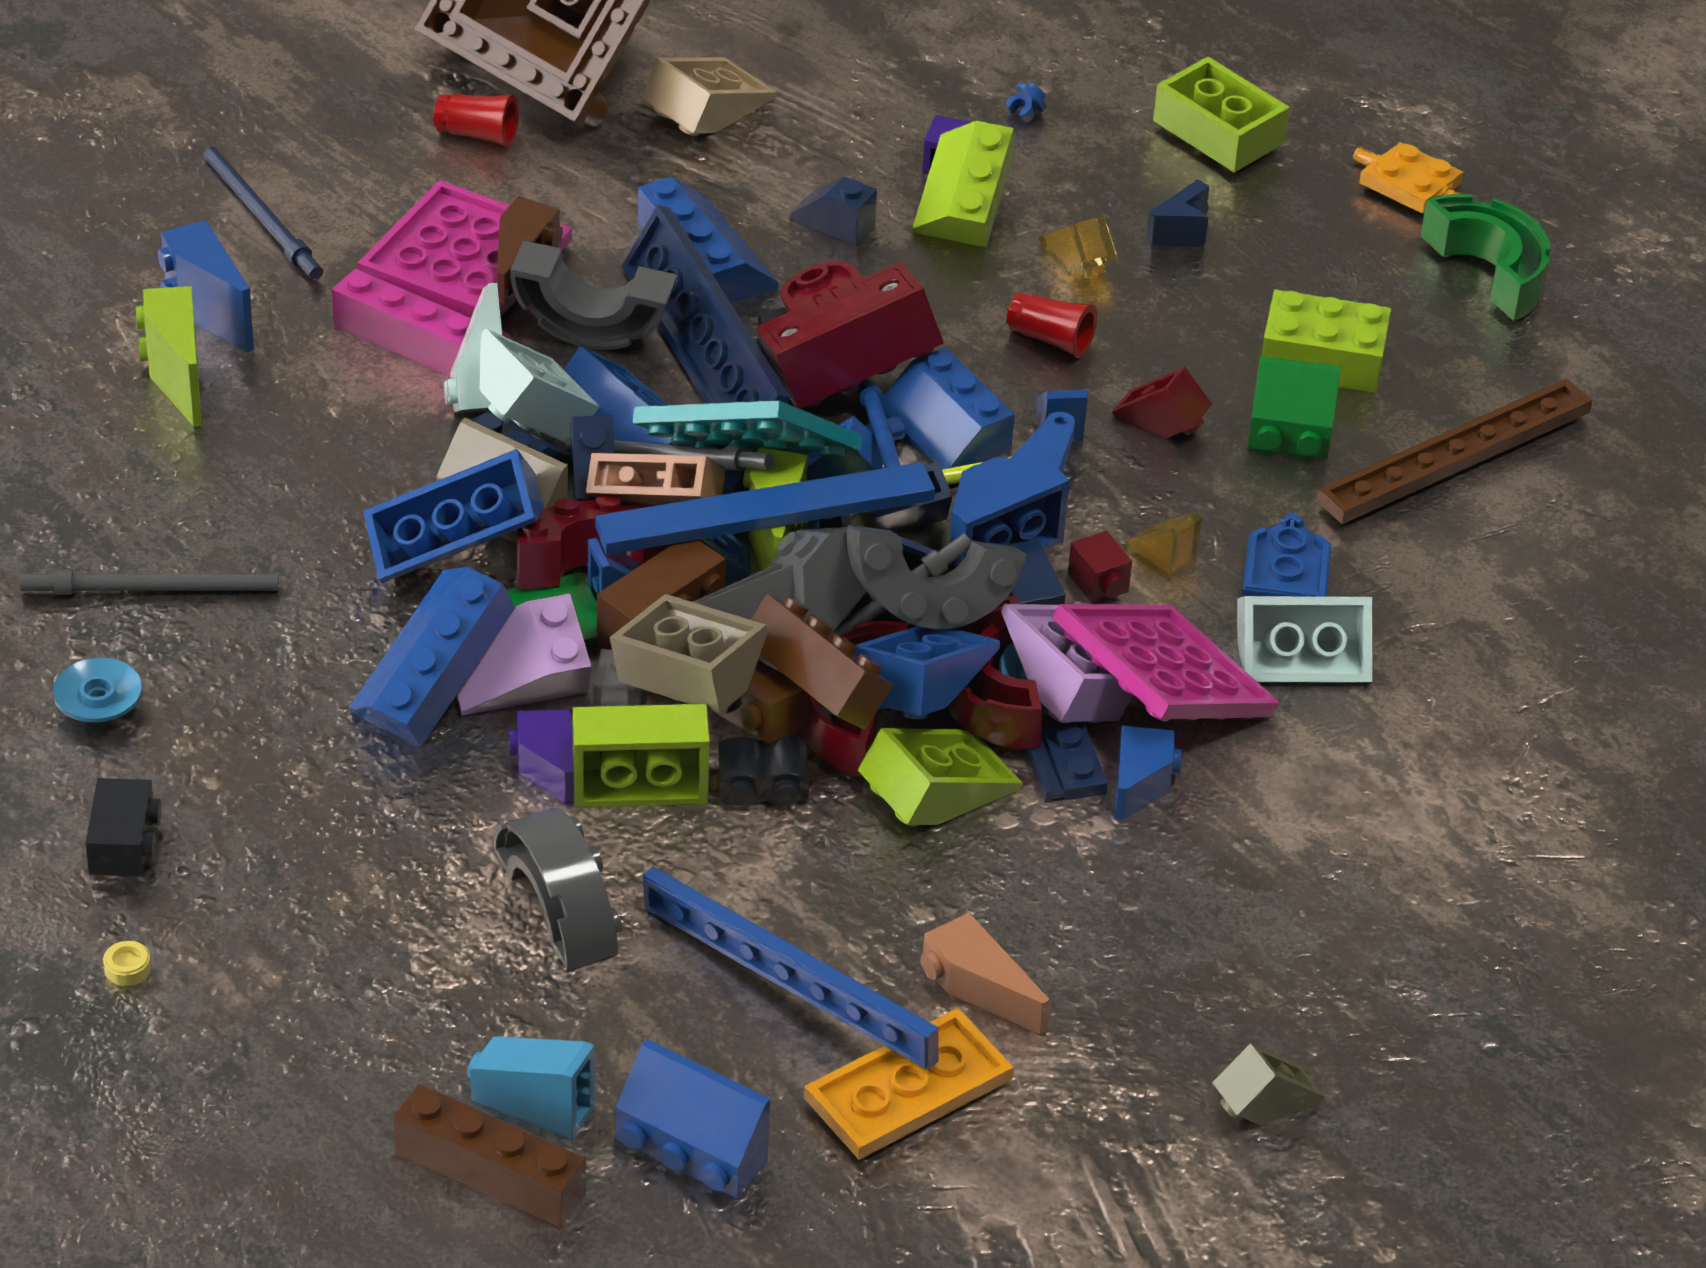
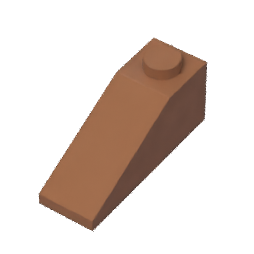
[586,453,726,506]
[921,912,1050,1034]

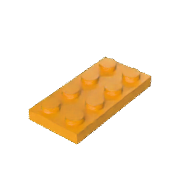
[804,1008,1014,1160]

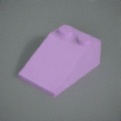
[456,594,591,716]
[1001,604,1133,724]

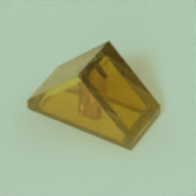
[1122,511,1202,581]

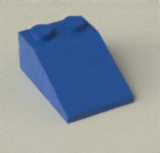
[157,220,254,352]
[855,626,1000,719]

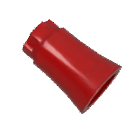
[433,94,519,147]
[1006,292,1097,358]

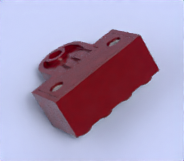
[755,261,944,409]

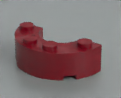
[517,495,673,590]
[946,595,1042,751]
[801,621,909,778]

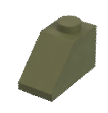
[1212,1043,1325,1126]

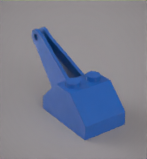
[950,412,1075,560]

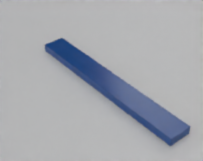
[595,462,935,555]
[642,867,939,1070]

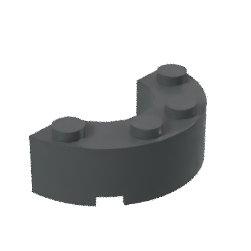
[511,240,677,350]
[847,525,1026,629]
[494,807,622,972]

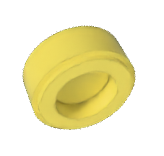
[103,941,151,986]

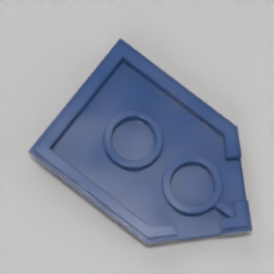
[1242,512,1332,597]

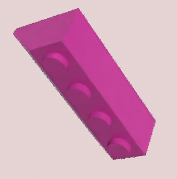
[332,269,510,377]

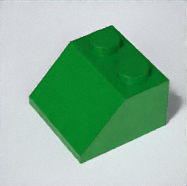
[1247,356,1341,459]

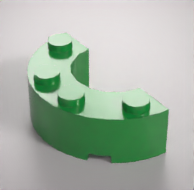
[1420,194,1551,321]

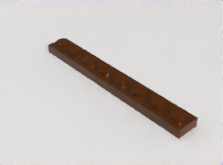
[1316,378,1593,524]

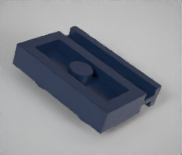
[1025,722,1108,803]

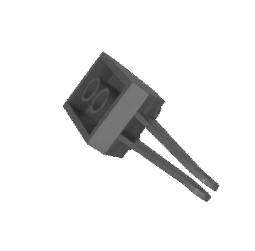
[693,527,903,634]

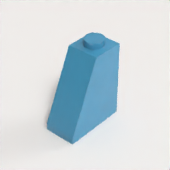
[467,1036,595,1140]

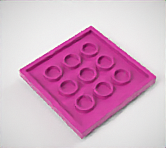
[357,180,572,318]
[1052,604,1280,721]

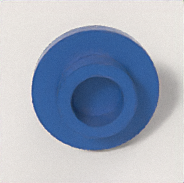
[1005,82,1047,123]

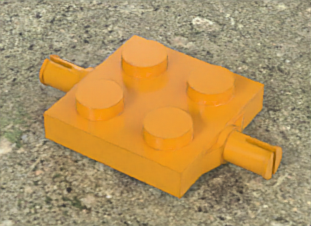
[1353,142,1464,213]

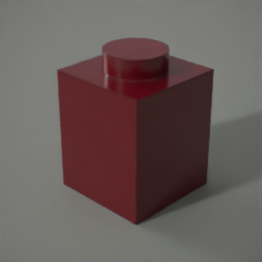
[1068,531,1132,604]

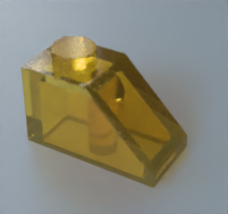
[1039,215,1118,278]

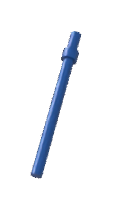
[858,376,901,468]

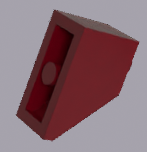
[1112,367,1212,438]

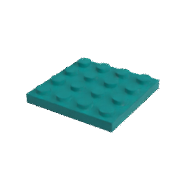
[633,401,862,458]

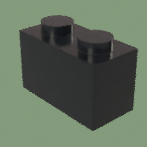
[85,778,161,876]

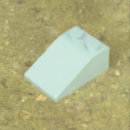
[444,283,502,413]

